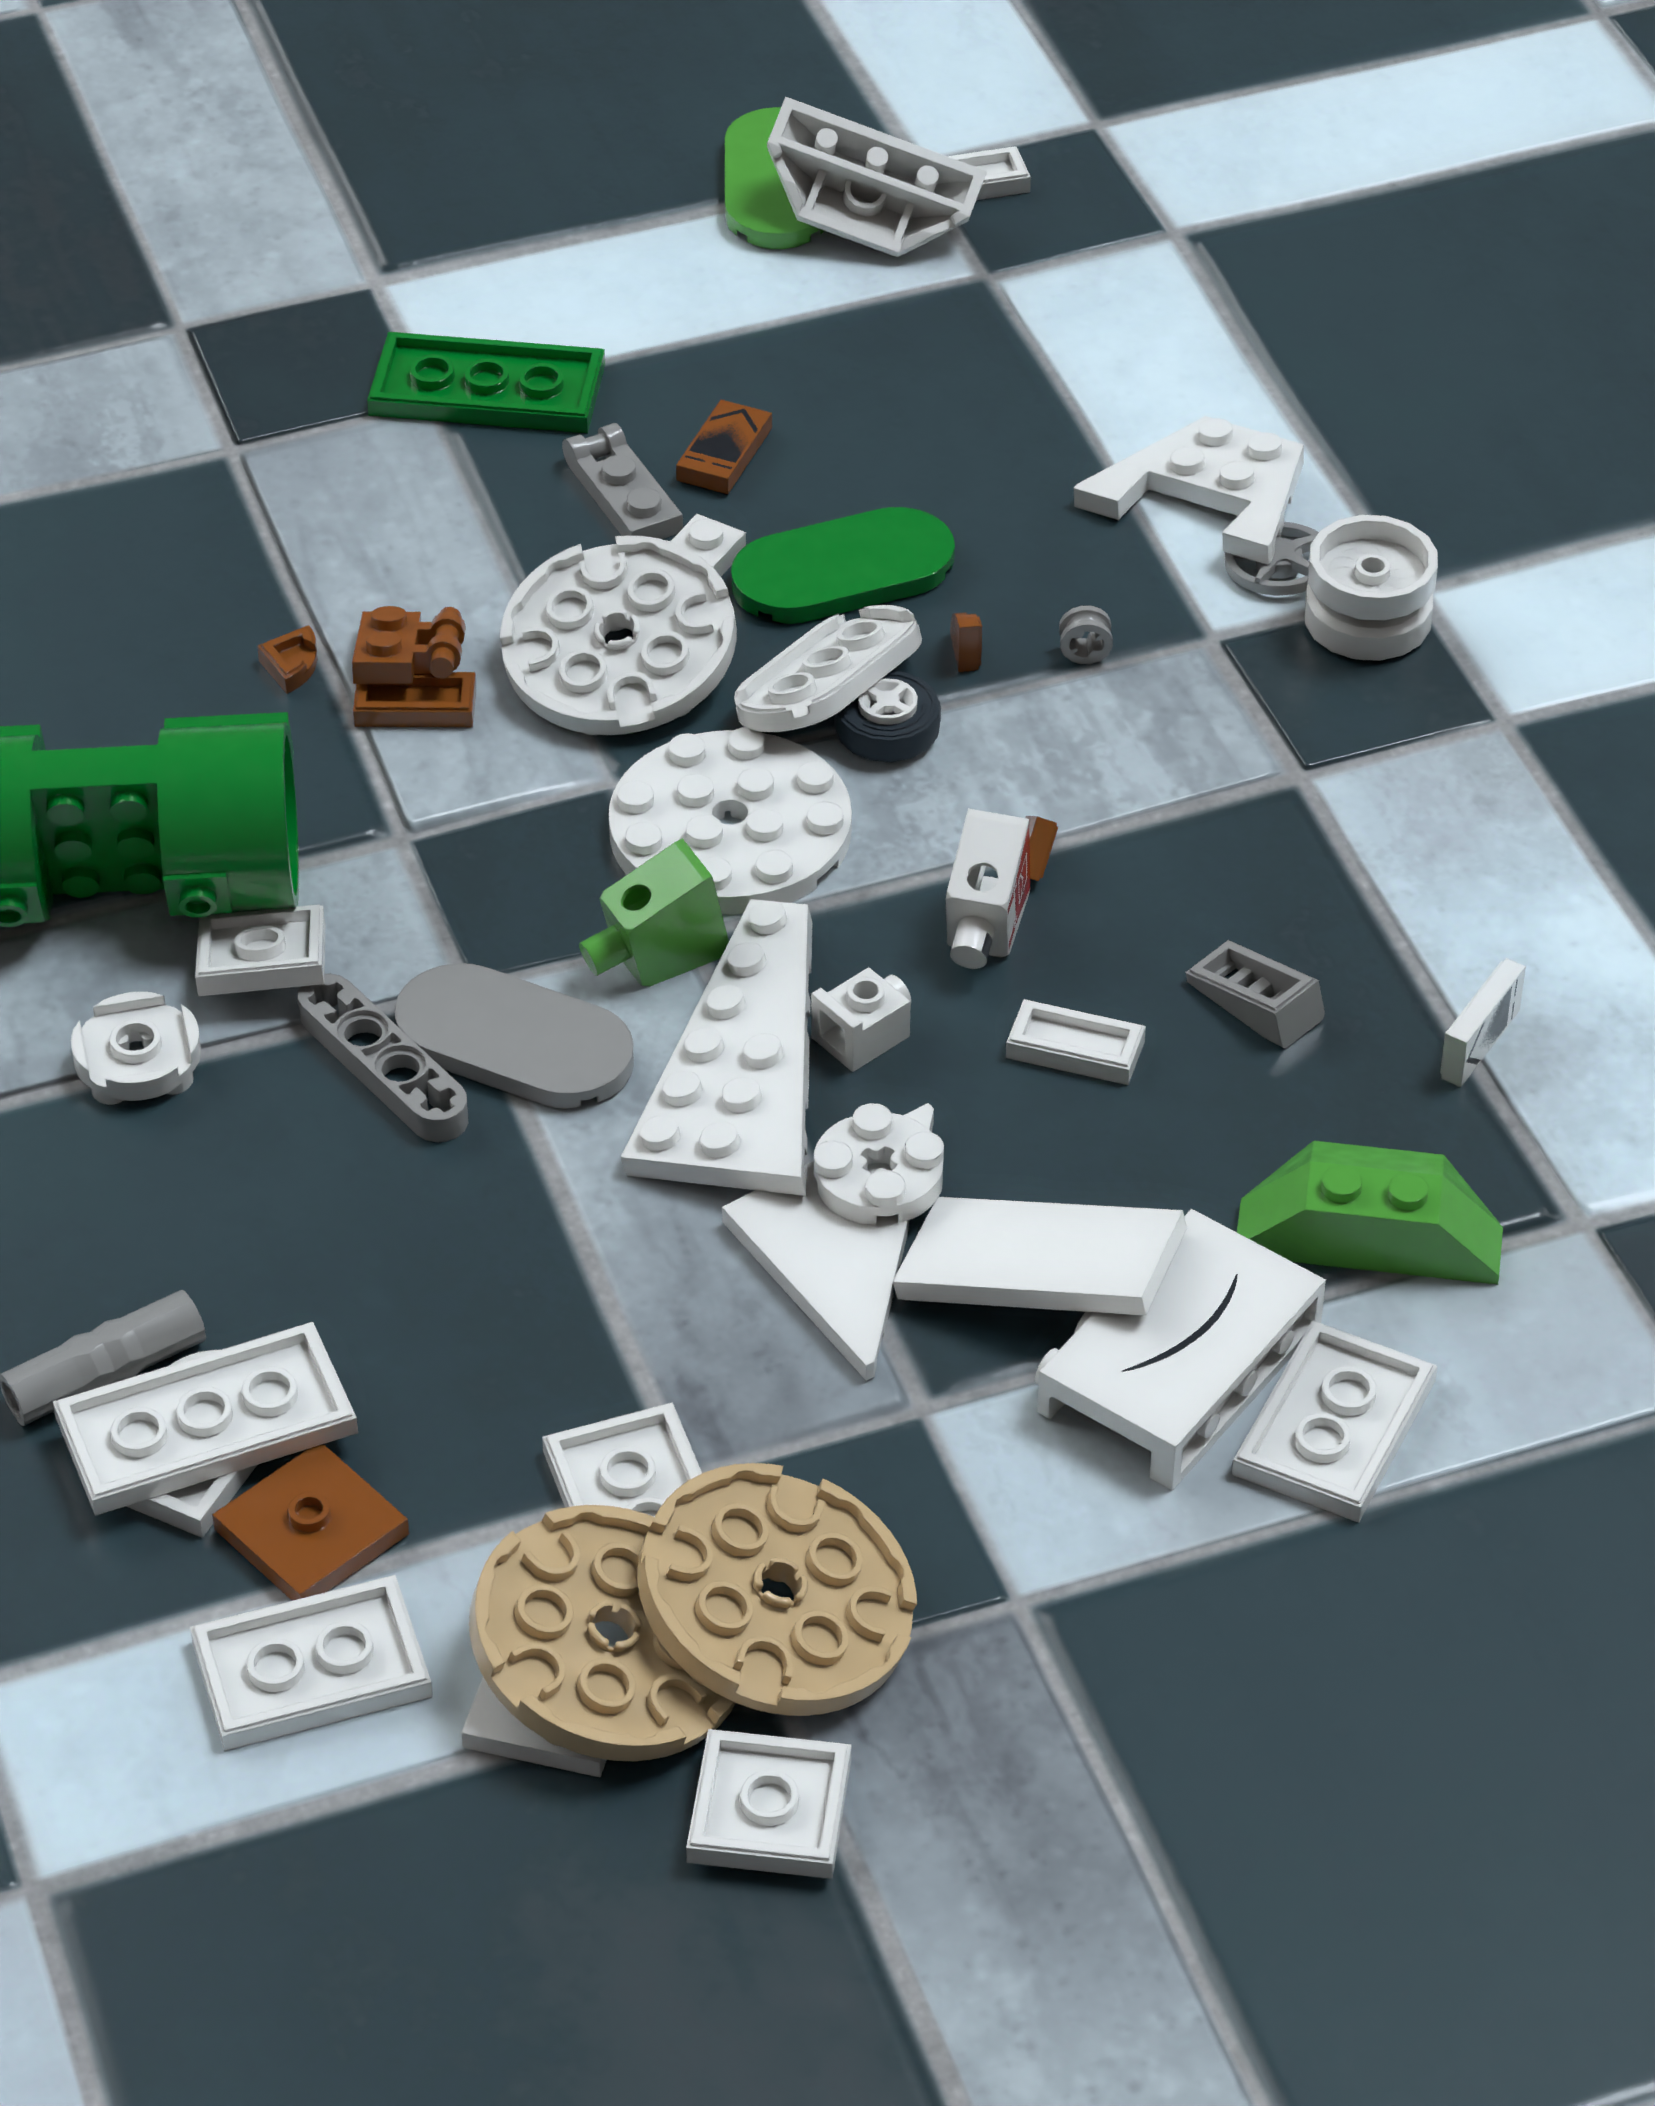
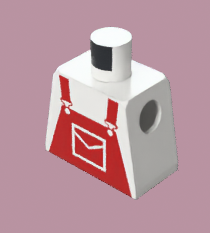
[946,808,1030,969]

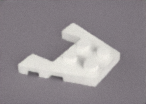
[1074,416,1304,565]

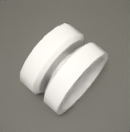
[1305,515,1438,661]

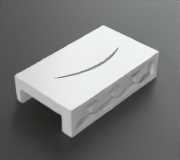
[1035,1209,1326,1491]

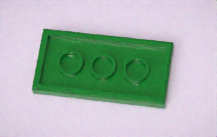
[367,332,605,433]

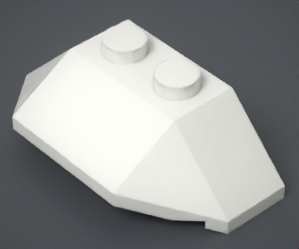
[767,97,987,257]

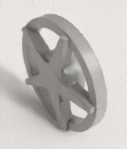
[1225,522,1319,596]

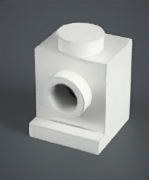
[811,967,911,1072]

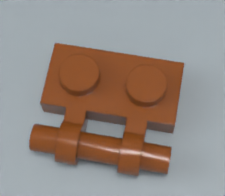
[352,606,466,684]

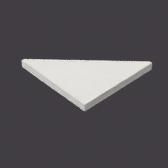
[722,1103,934,1381]

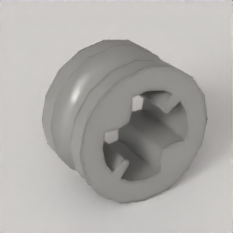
[1059,606,1113,664]

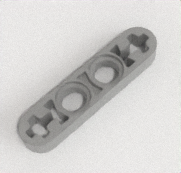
[298,973,469,1142]

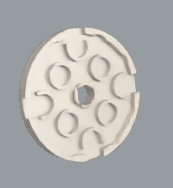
[500,535,737,735]
[609,727,852,915]

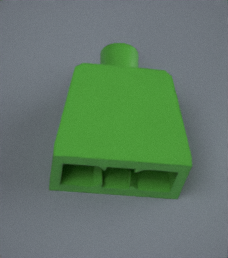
[579,838,729,987]

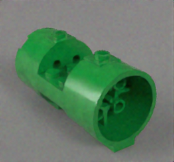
[0,712,299,927]

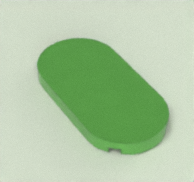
[725,107,825,249]

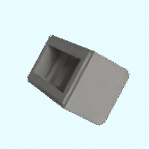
[1185,940,1325,1048]

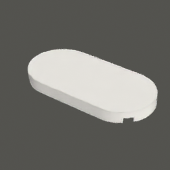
[734,605,922,732]

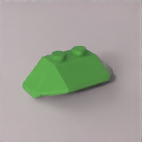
[1237,1141,1503,1285]

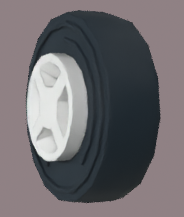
[834,671,941,762]

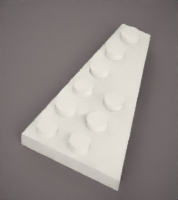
[621,899,812,1196]

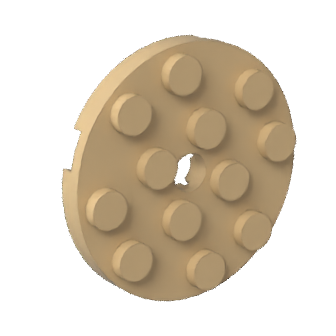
[637,1463,917,1716]
[469,1505,735,1761]

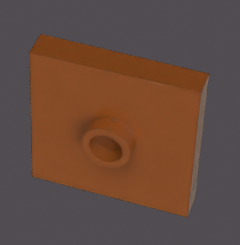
[212,1444,409,1601]

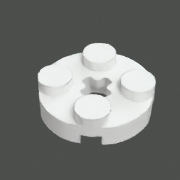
[71,992,201,1105]
[814,1103,944,1225]

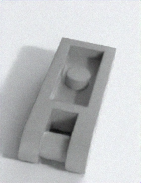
[562,423,683,539]

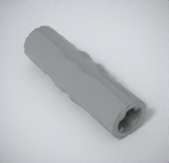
[0,1290,206,1426]

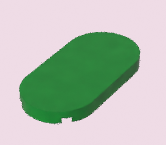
[731,507,955,624]

